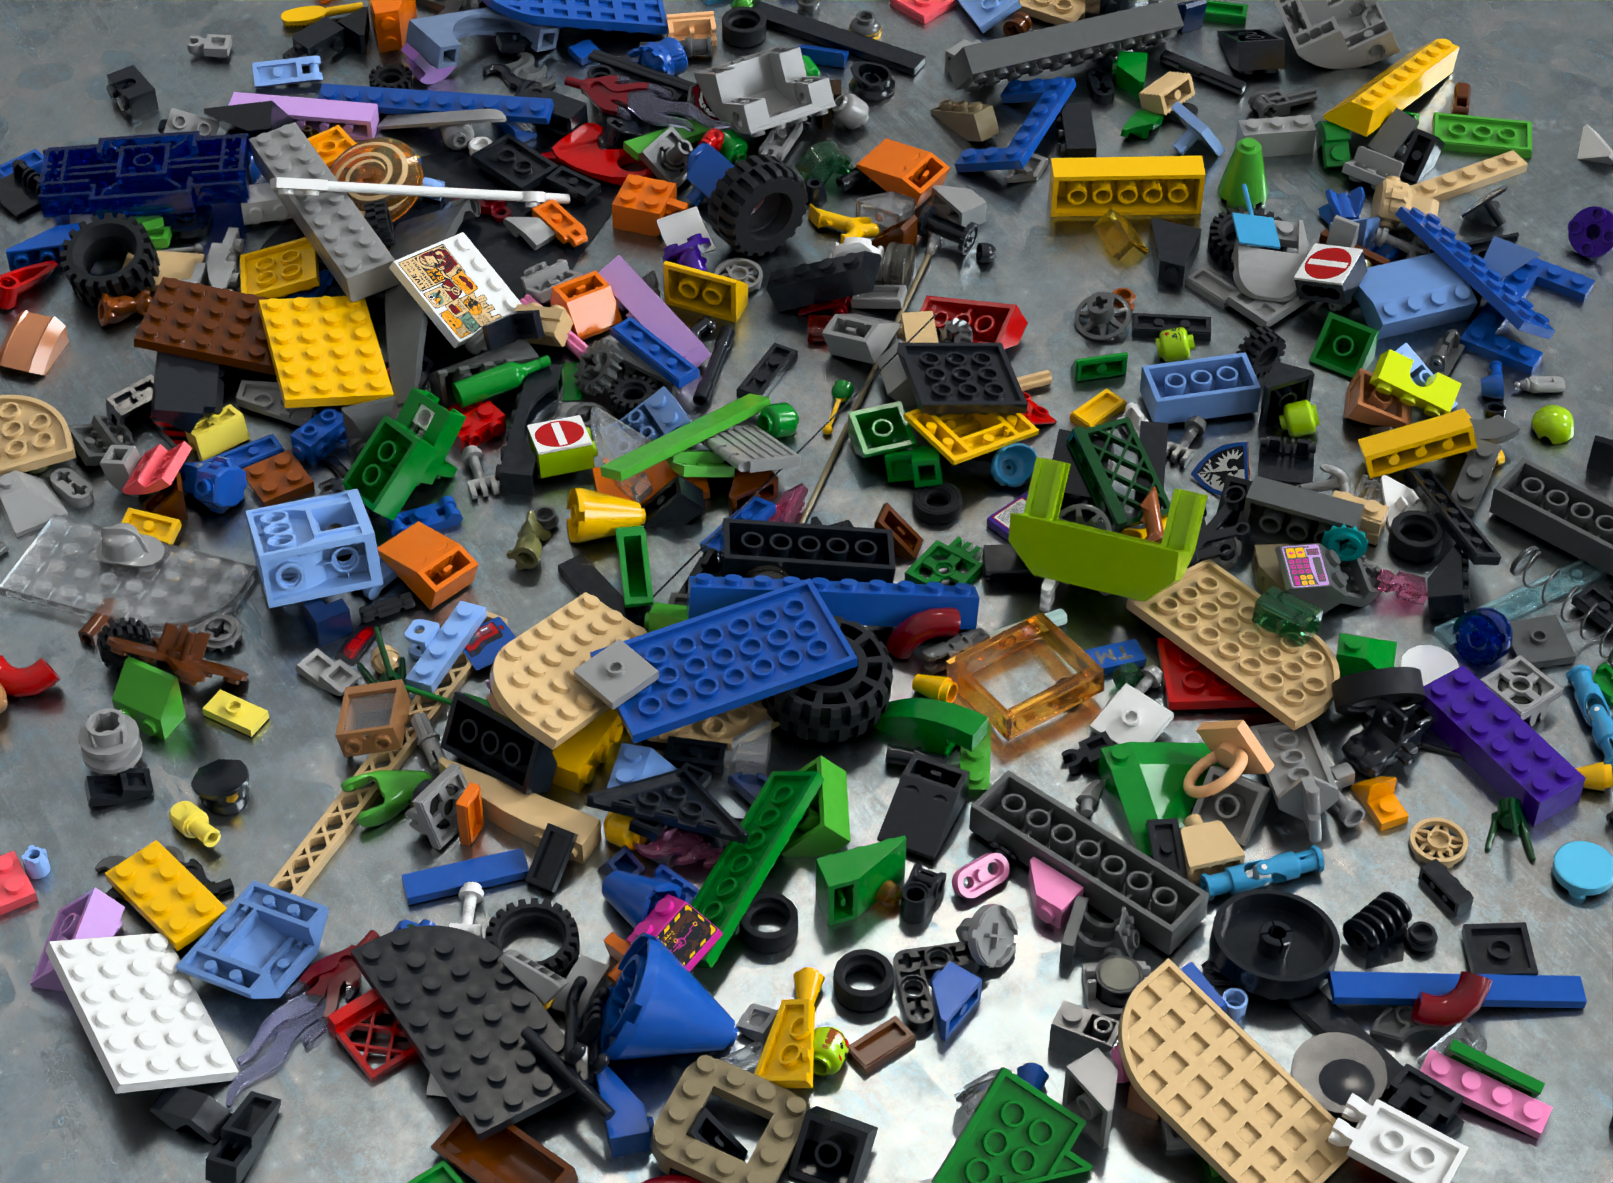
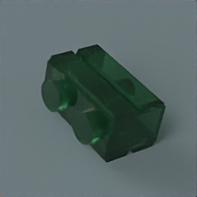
[1252,585,1323,647]

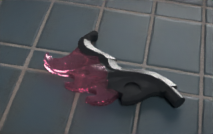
[635,818,743,868]

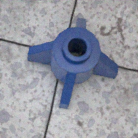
[1318,186,1365,224]

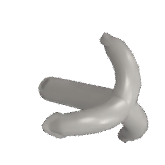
[1296,464,1350,492]

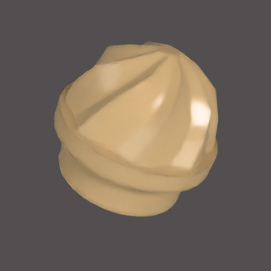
[371,645,400,674]

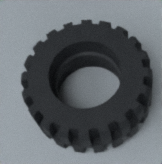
[708,154,808,256]

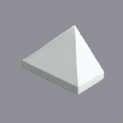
[1577,124,1613,165]

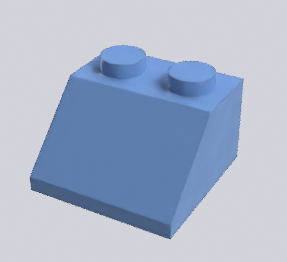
[607,743,677,789]

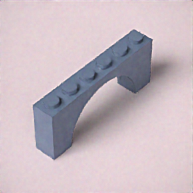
[406,7,560,69]

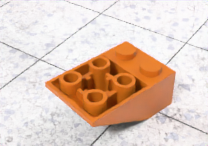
[855,138,950,212]
[377,521,479,610]

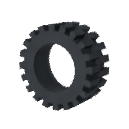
[60,213,160,308]

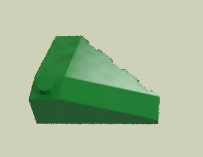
[1098,742,1221,858]

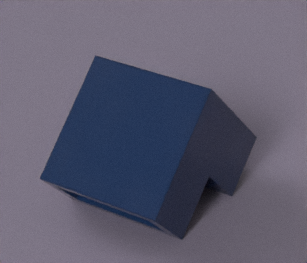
[302,598,353,647]

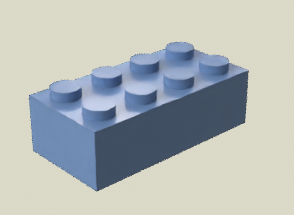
[1140,352,1261,424]

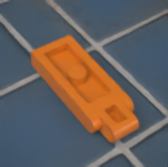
[532,199,588,247]

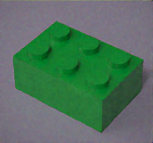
[342,415,439,521]

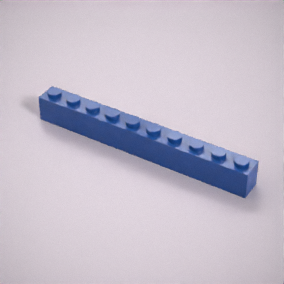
[686,573,980,629]

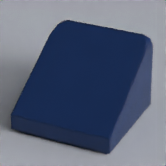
[598,845,646,876]

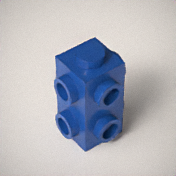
[290,406,346,466]

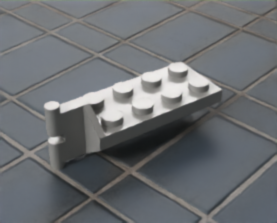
[1250,722,1339,842]

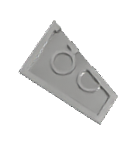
[236,380,318,426]

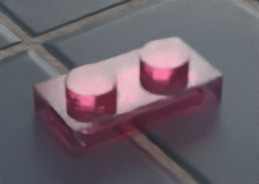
[769,483,809,523]

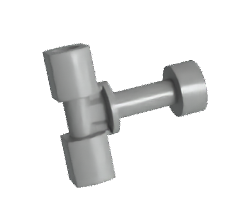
[1330,762,1365,827]

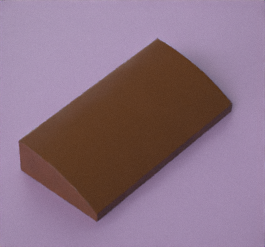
[431,1115,578,1183]

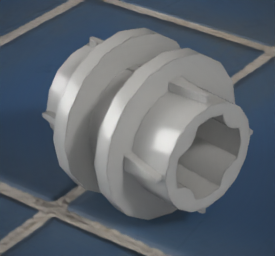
[78,708,143,776]

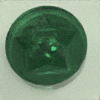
[1112,663,1143,690]

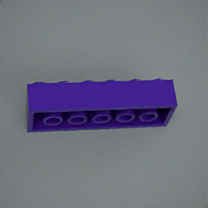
[1415,665,1585,827]

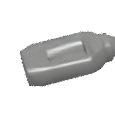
[1514,375,1565,393]

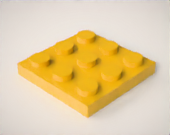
[240,237,320,299]

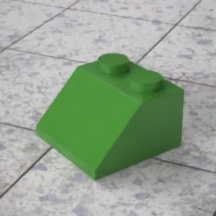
[112,656,186,740]

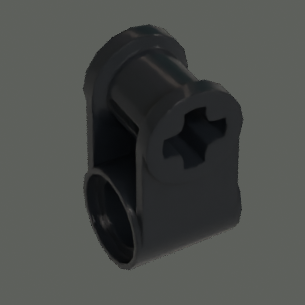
[597,117,644,149]
[900,863,947,923]

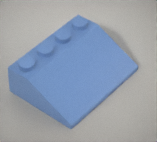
[1354,252,1478,340]

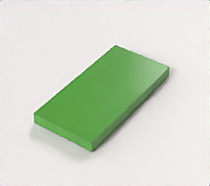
[1432,112,1532,159]

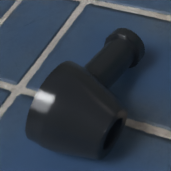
[805,178,827,207]

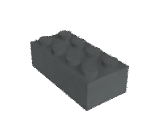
[1241,475,1364,546]

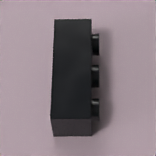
[1418,859,1474,917]

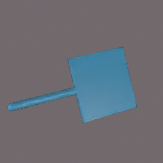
[1231,184,1281,249]

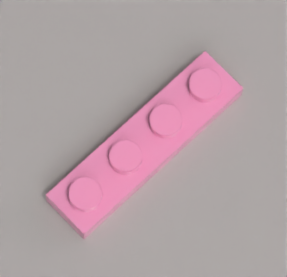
[1420,1048,1553,1139]

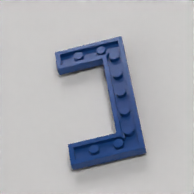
[954,77,1076,172]
[1459,257,1595,375]

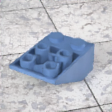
[600,386,692,459]

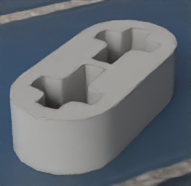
[50,468,94,508]

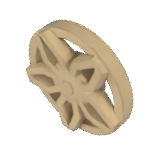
[1409,817,1468,868]

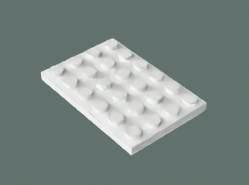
[45,933,239,1094]

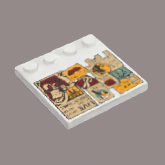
[389,232,522,349]

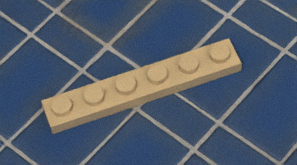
[1409,150,1528,202]

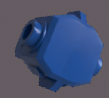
[179,456,247,513]

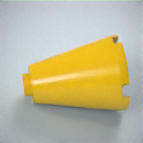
[566,487,646,543]

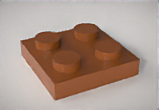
[243,450,315,507]

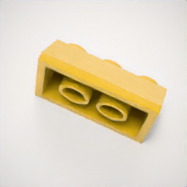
[663,261,748,323]

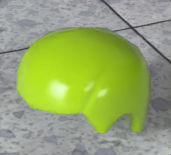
[1531,405,1574,444]

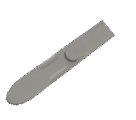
[377,109,507,130]

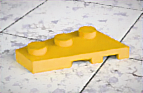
[754,999,815,1088]

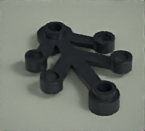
[1187,485,1252,569]

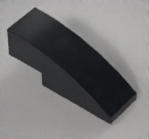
[205,1091,281,1183]

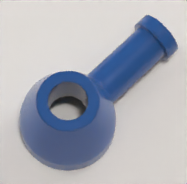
[1481,361,1504,399]

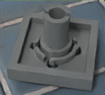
[638,125,693,189]

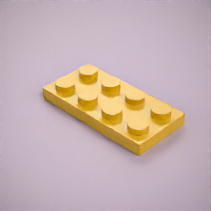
[105,840,227,951]

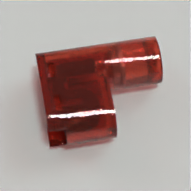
[808,315,834,342]

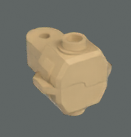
[1371,176,1439,231]

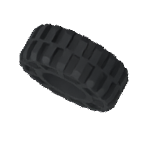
[760,616,893,743]

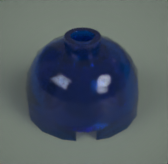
[1453,607,1513,666]

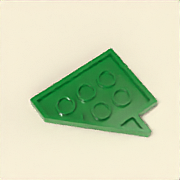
[931,1067,1093,1183]

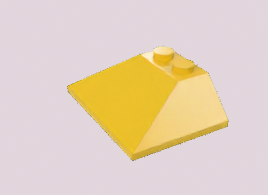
[903,408,1039,465]

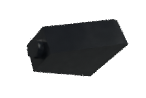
[1149,218,1202,286]
[1134,421,1168,508]

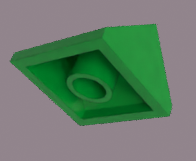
[1309,312,1379,378]

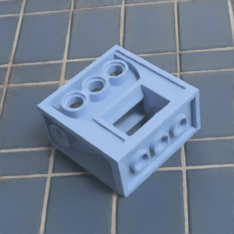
[245,489,384,608]

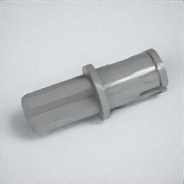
[410,712,448,770]

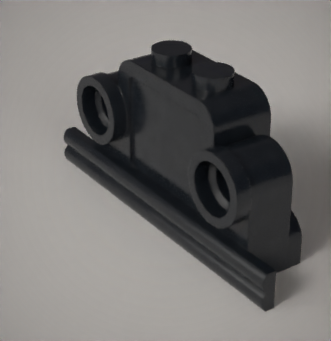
[587,49,695,128]

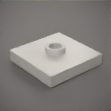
[1090,683,1174,745]

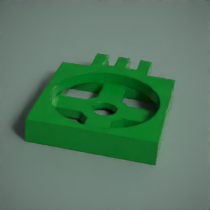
[905,537,984,585]

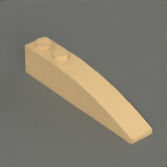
[438,757,602,864]

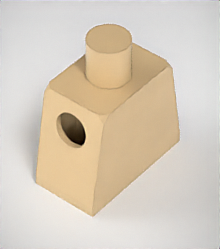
[1180,814,1245,885]

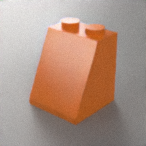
[368,0,417,53]

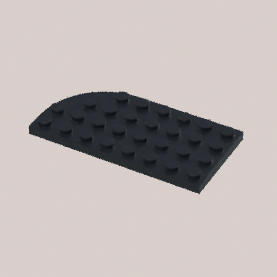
[351,925,594,1142]

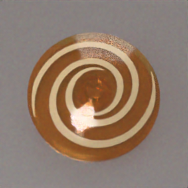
[330,137,423,222]

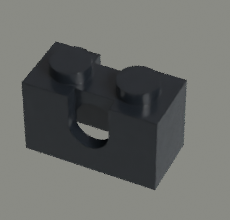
[106,65,159,119]

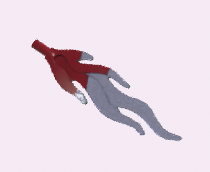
[564,75,732,132]
[225,930,380,1108]

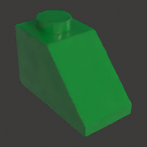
[1112,51,1148,101]

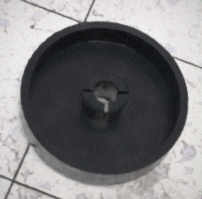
[1209,889,1340,1000]

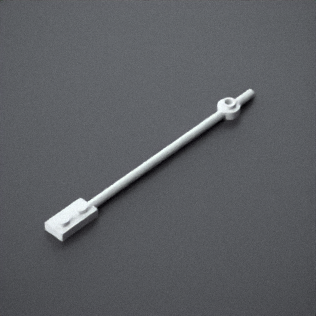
[270,177,570,208]

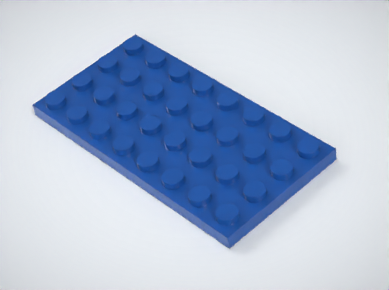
[590,578,858,743]

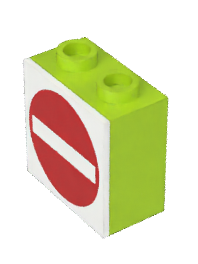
[527,415,598,478]

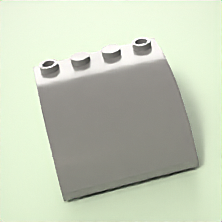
[1274,0,1401,69]
[694,46,836,137]

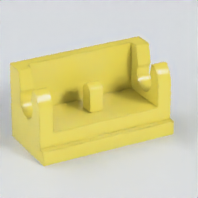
[184,404,250,461]

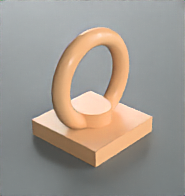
[1183,720,1275,798]

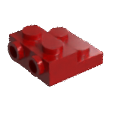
[447,401,506,454]

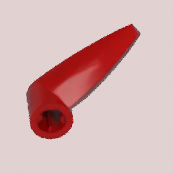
[0,260,59,309]

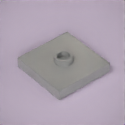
[573,639,659,710]

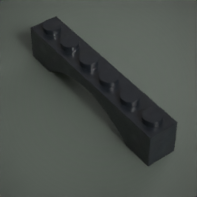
[495,364,563,495]

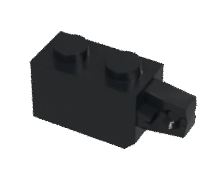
[282,17,347,67]

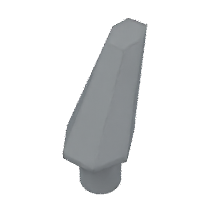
[1076,780,1104,817]

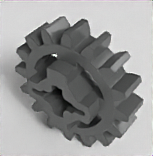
[573,338,623,396]

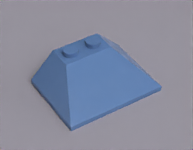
[176,880,329,999]

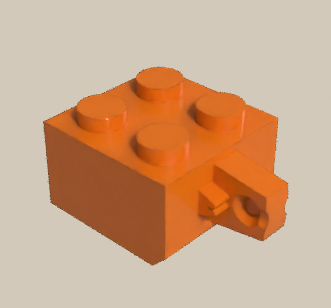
[612,174,688,237]

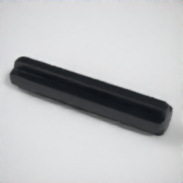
[318,476,346,496]

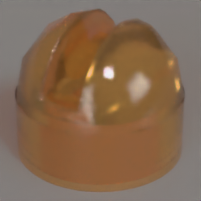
[875,880,902,907]

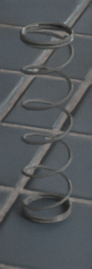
[1510,546,1613,665]

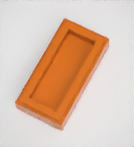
[455,782,484,846]

